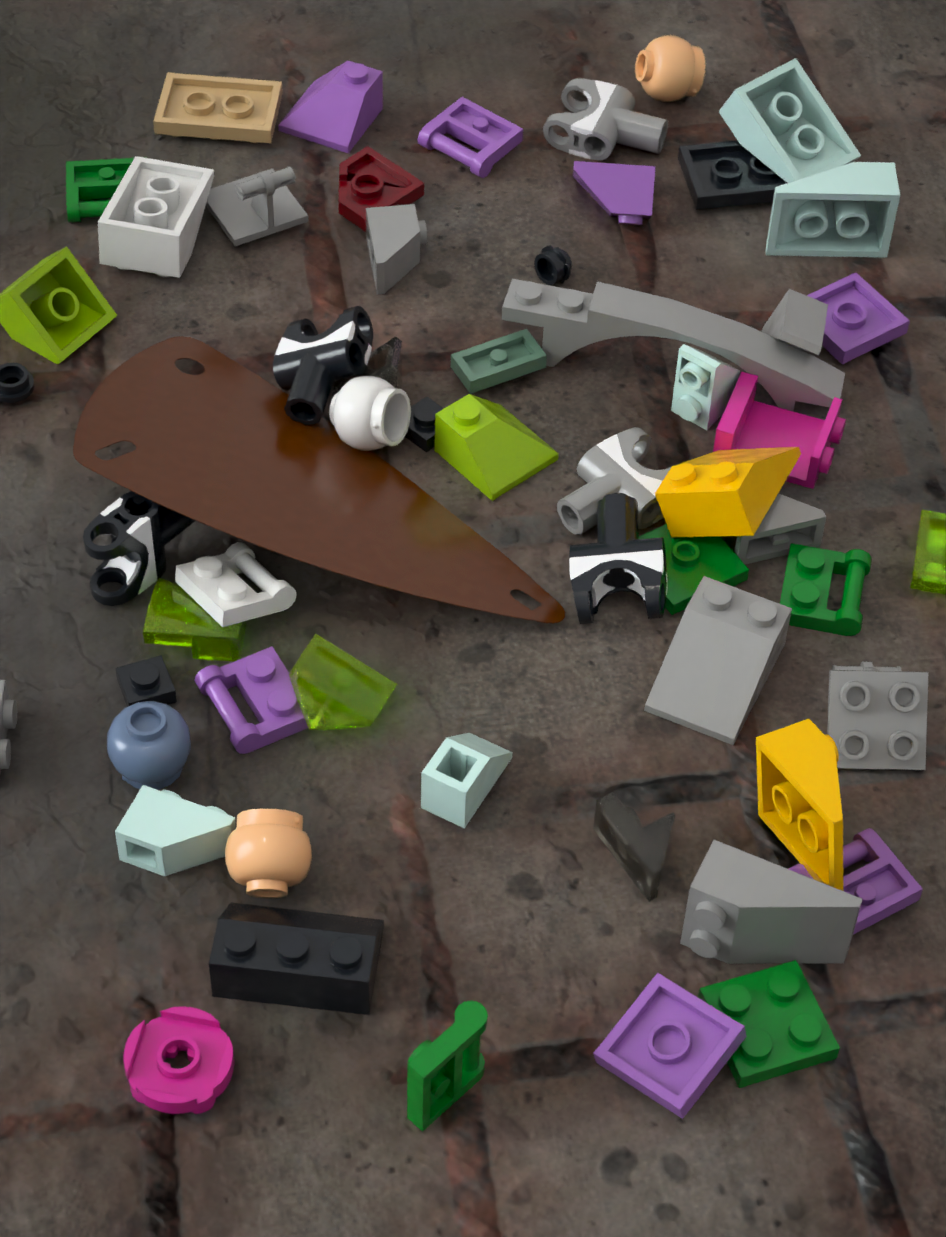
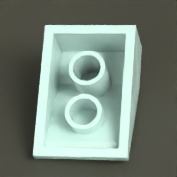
[719,58,861,183]
[765,162,900,258]

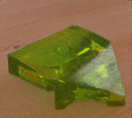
[289,633,397,730]

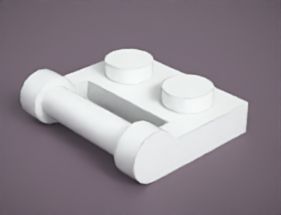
[175,542,297,627]

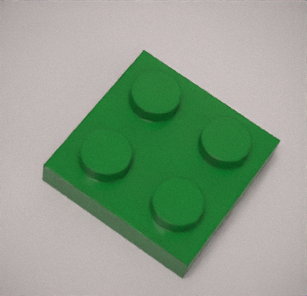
[698,960,840,1088]

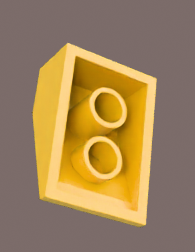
[655,447,801,538]
[756,719,844,891]

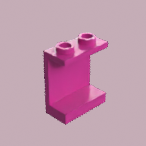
[713,372,846,489]

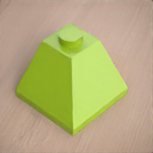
[435,394,559,501]

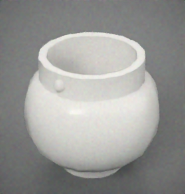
[329,376,411,451]

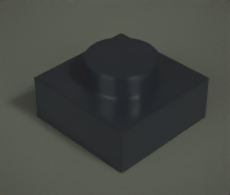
[405,396,444,453]
[115,655,177,707]

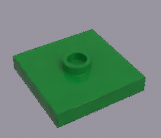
[639,524,749,615]

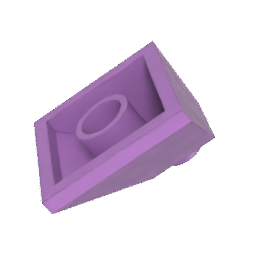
[278,61,383,153]
[573,161,656,225]

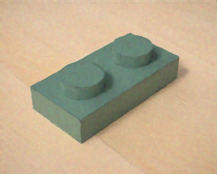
[450,328,547,394]

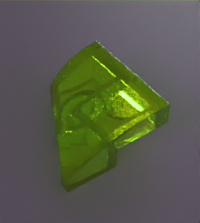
[143,579,246,662]

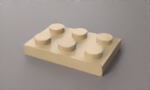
[153,73,282,143]

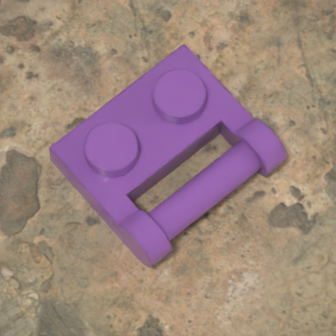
[418,97,523,178]
[194,646,315,754]
[788,828,923,935]

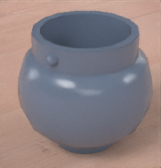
[107,701,191,790]

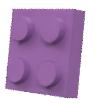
[806,272,910,364]
[593,973,747,1119]

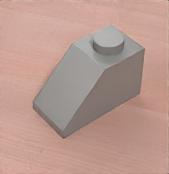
[366,204,427,294]

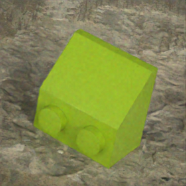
[0,246,118,364]

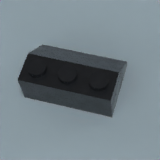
[209,902,384,1015]

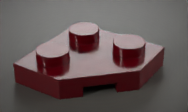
[338,146,424,232]

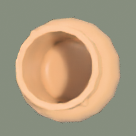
[635,35,705,102]
[225,809,312,898]

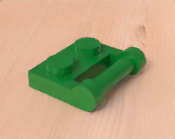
[66,157,147,223]
[779,543,872,636]
[407,1001,488,1132]

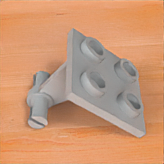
[206,166,308,246]
[827,661,929,770]

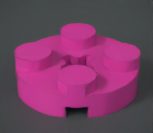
[123,1006,234,1114]

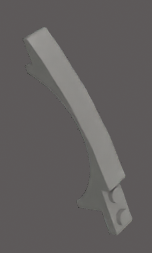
[502,279,845,411]

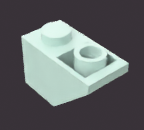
[671,344,740,430]
[421,733,512,828]
[115,785,236,876]

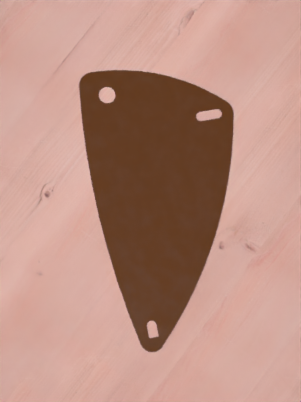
[73,336,565,624]

